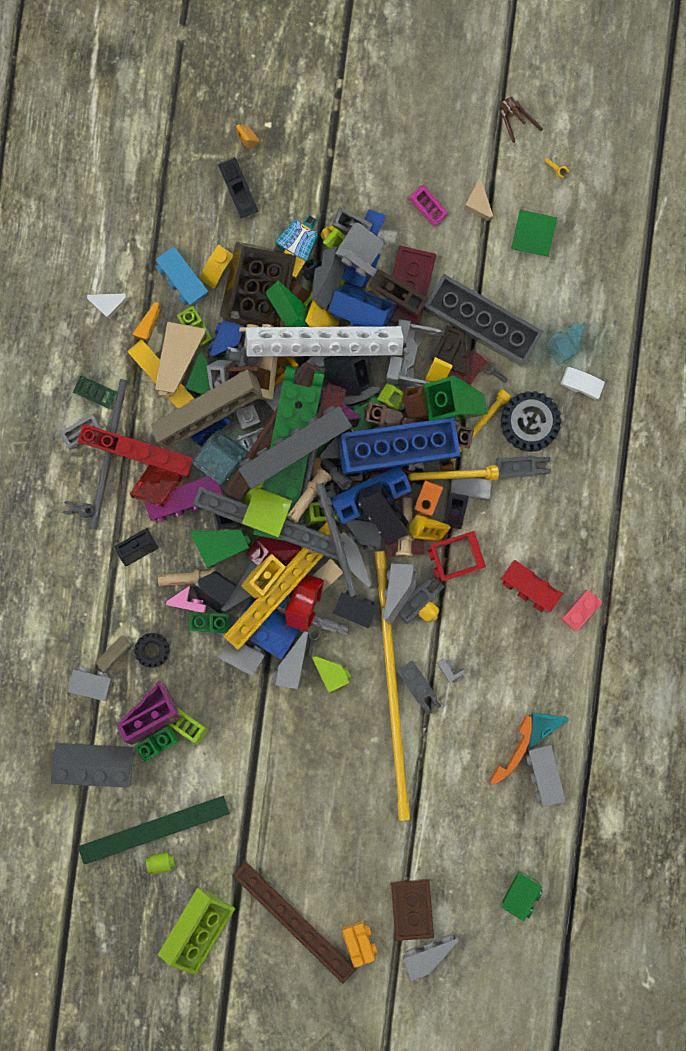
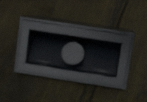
[114,528,158,566]

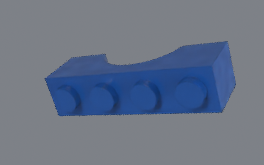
[330,467,412,524]

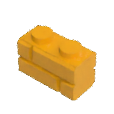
[342,921,378,967]

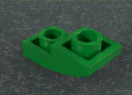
[188,612,229,633]
[135,725,179,762]

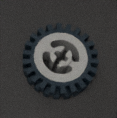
[501,391,562,452]

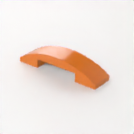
[489,714,532,785]

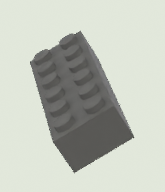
[424,274,544,367]
[238,405,352,489]

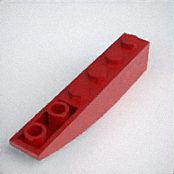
[77,424,195,478]

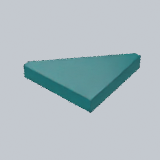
[527,712,568,748]

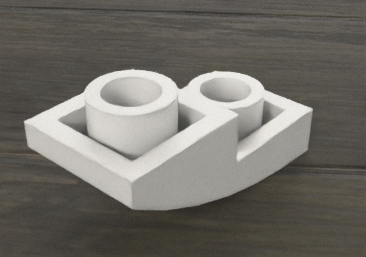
[561,367,605,400]

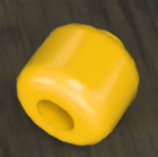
[418,601,439,622]

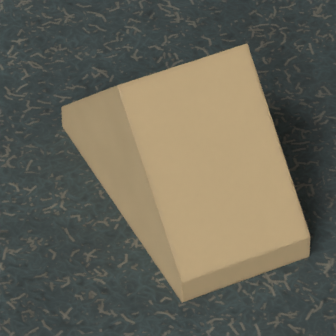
[464,180,493,221]

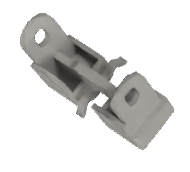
[386,319,444,387]

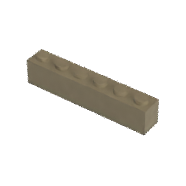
[151,369,263,450]

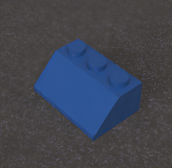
[328,283,398,327]
[239,597,300,660]

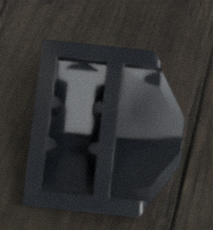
[194,571,237,613]

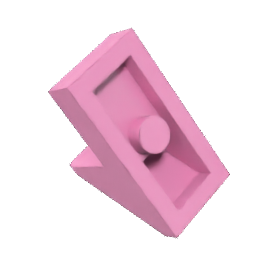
[166,586,207,613]

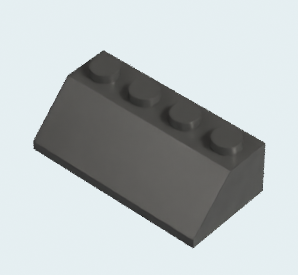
[51,743,133,788]

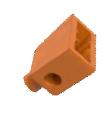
[414,480,443,517]

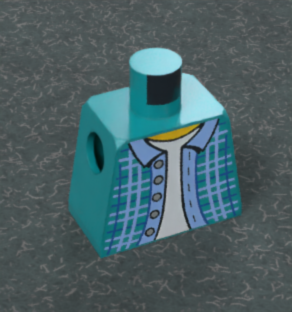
[275,215,318,262]

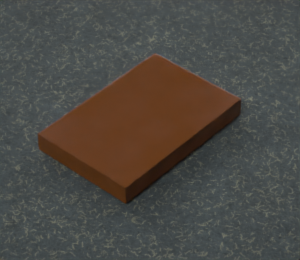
[391,879,434,941]

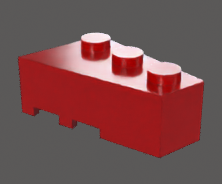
[500,560,564,613]

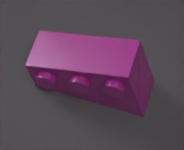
[117,680,182,745]

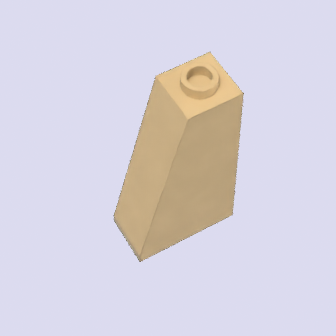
[155,322,206,398]

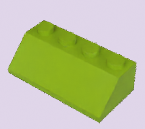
[158,888,236,975]

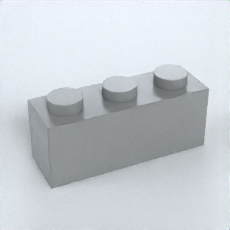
[525,744,566,807]

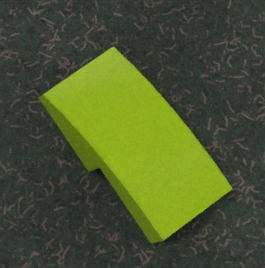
[177,306,214,350]

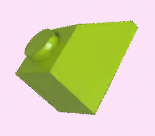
[312,656,351,693]

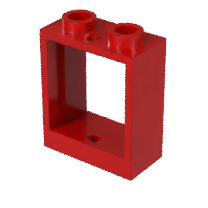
[427,531,486,582]

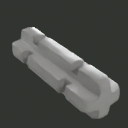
[311,616,349,635]

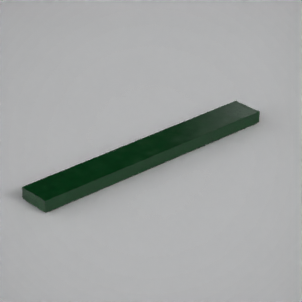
[78,795,230,865]

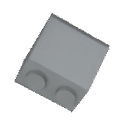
[219,642,265,676]

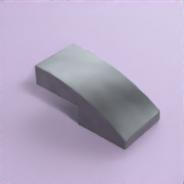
[449,478,492,499]

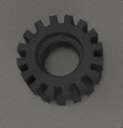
[134,633,170,668]

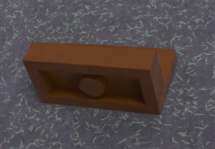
[227,367,271,390]

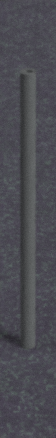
[89,379,127,530]

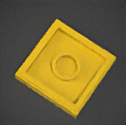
[305,300,340,327]

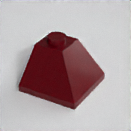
[246,536,302,567]

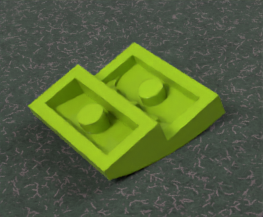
[242,487,292,537]

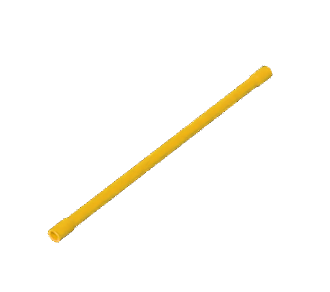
[374,551,410,821]

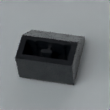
[323,356,374,393]

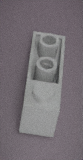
[382,563,418,624]
[403,934,458,981]

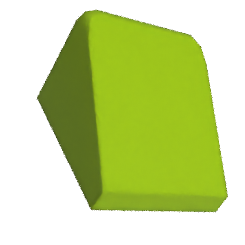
[378,383,404,411]

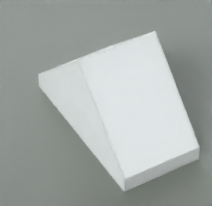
[87,294,128,320]

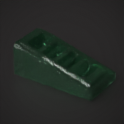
[73,375,117,409]

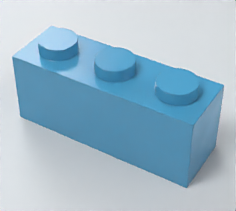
[155,246,209,307]

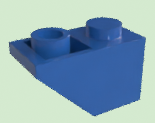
[208,319,244,358]

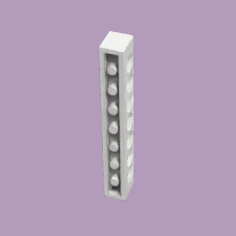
[245,326,404,356]

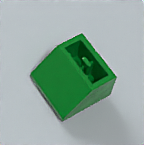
[500,871,543,921]

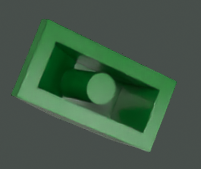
[185,352,210,395]

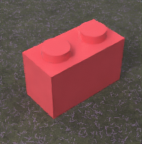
[560,590,602,632]

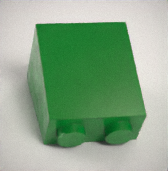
[423,376,488,422]
[190,530,252,569]

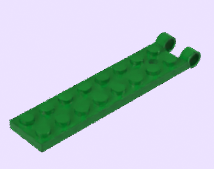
[253,365,325,541]

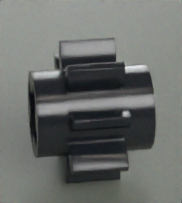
[302,259,322,283]

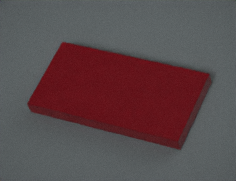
[387,245,436,325]

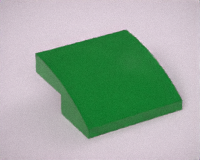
[511,209,557,257]

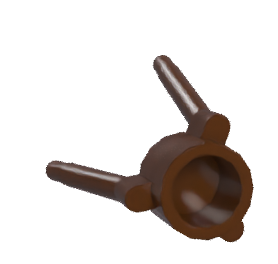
[500,96,543,143]

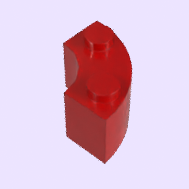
[284,575,324,632]

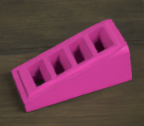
[407,185,448,226]

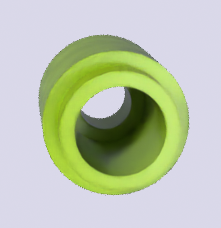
[146,852,175,875]

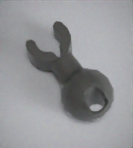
[63,501,94,518]

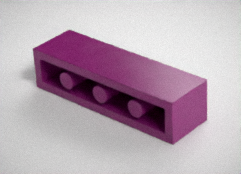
[143,474,224,523]

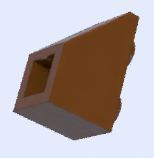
[402,386,428,419]

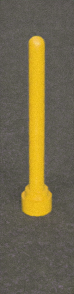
[451,388,512,462]
[408,465,499,481]

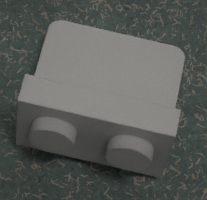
[335,223,384,277]

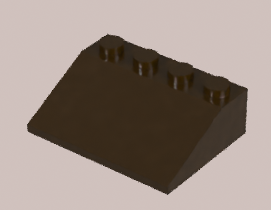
[219,241,297,327]

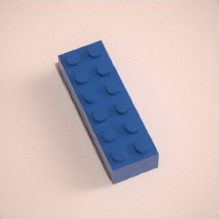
[337,417,461,475]

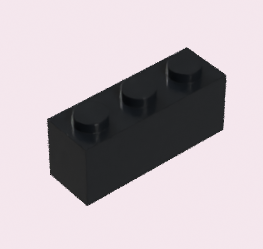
[358,482,410,543]

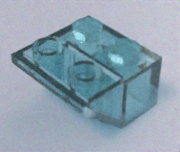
[547,322,587,365]
[191,430,249,485]

